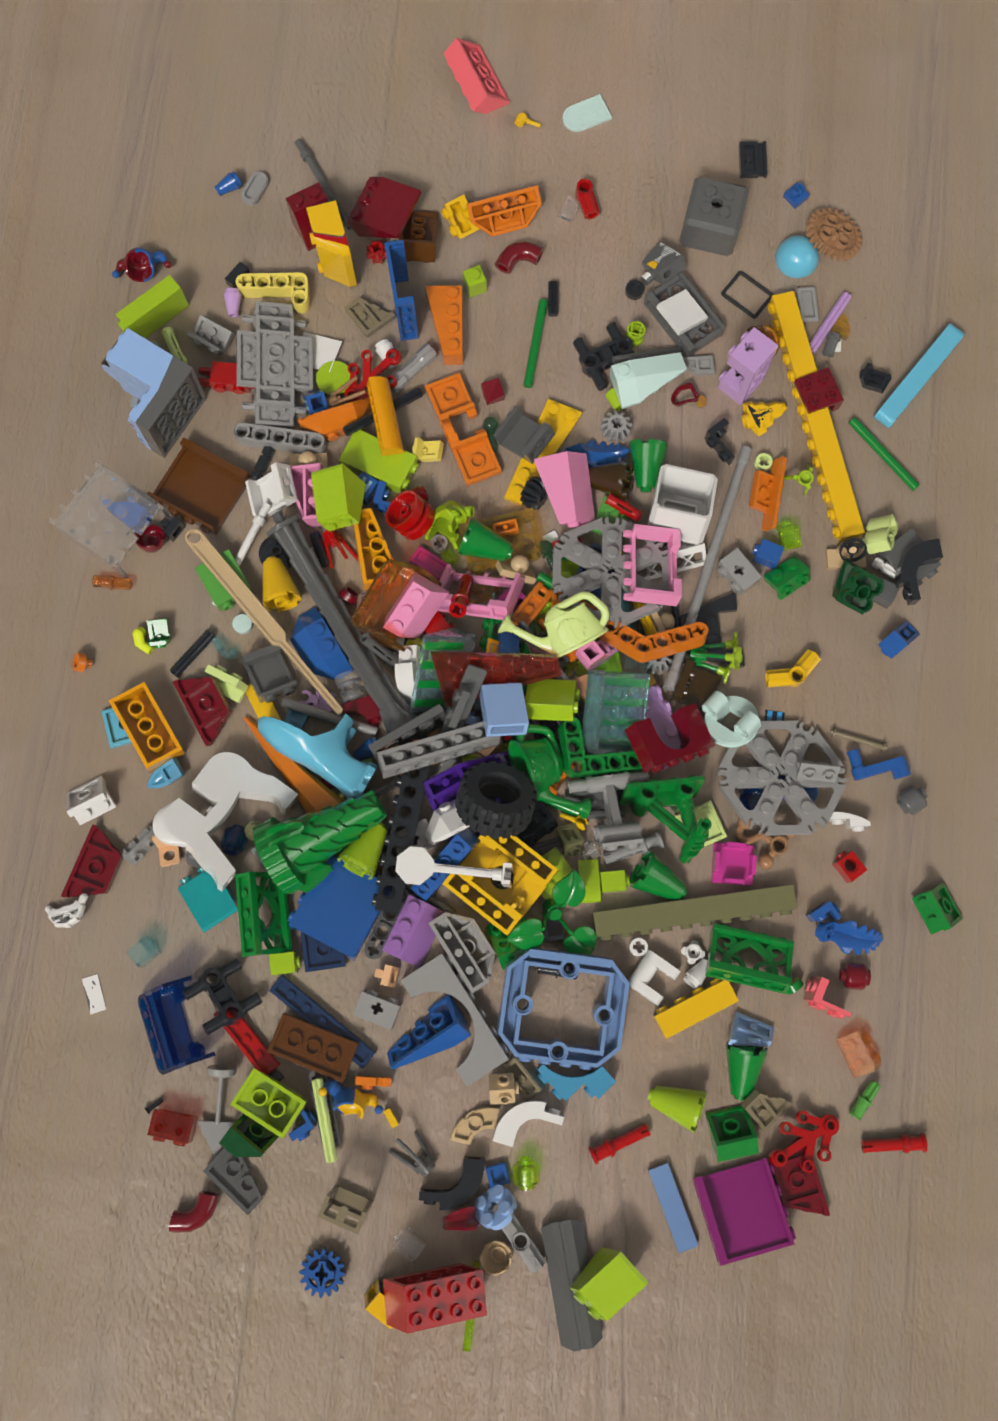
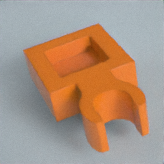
[355,1075,392,1090]

